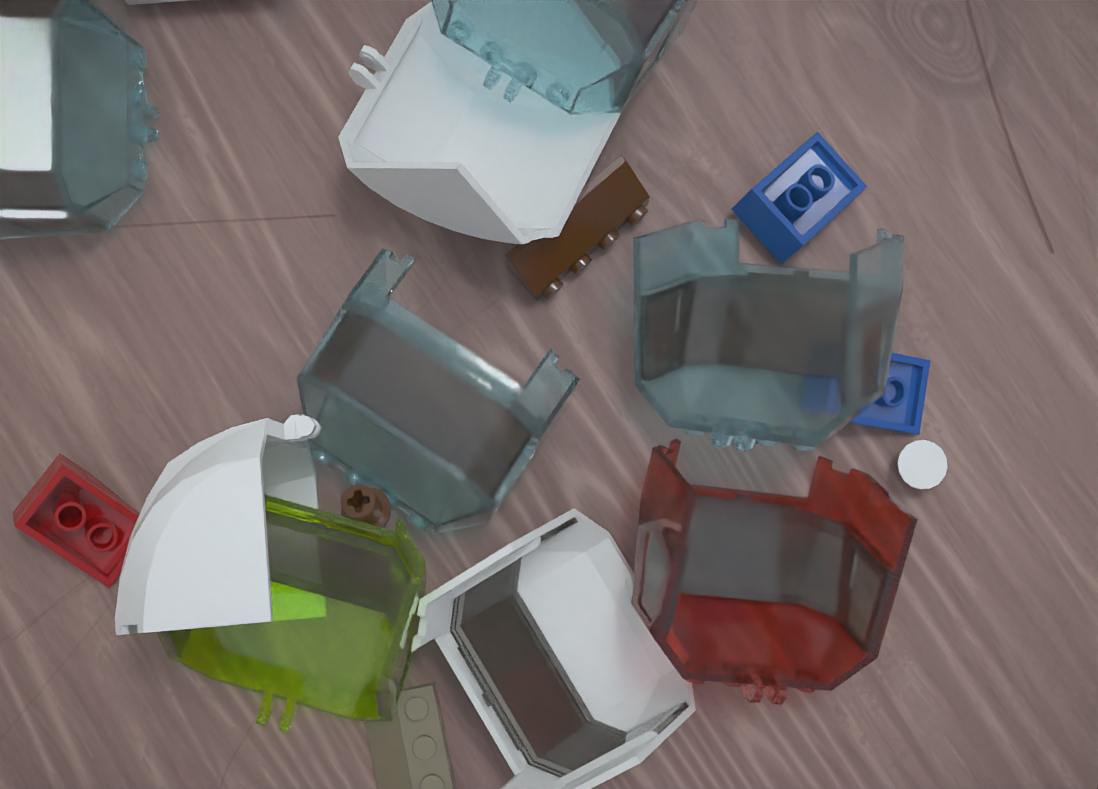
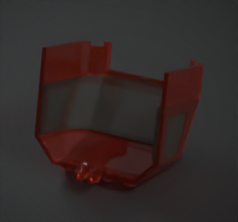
[631,438,918,705]

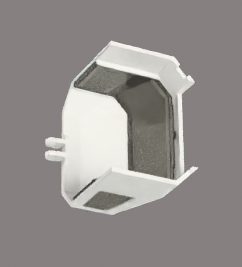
[411,508,696,789]

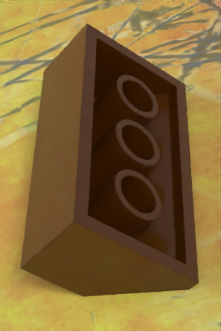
[505,155,650,301]

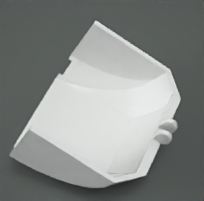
[338,0,620,244]
[115,414,327,635]

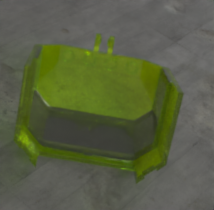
[156,494,426,732]

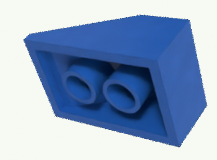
[731,132,868,265]
[801,341,930,435]

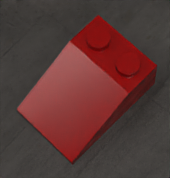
[13,453,140,588]

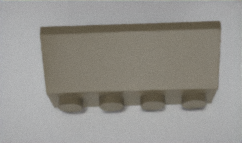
[360,682,457,789]

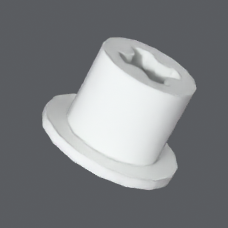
[897,440,948,489]

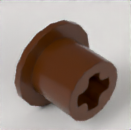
[341,484,391,536]

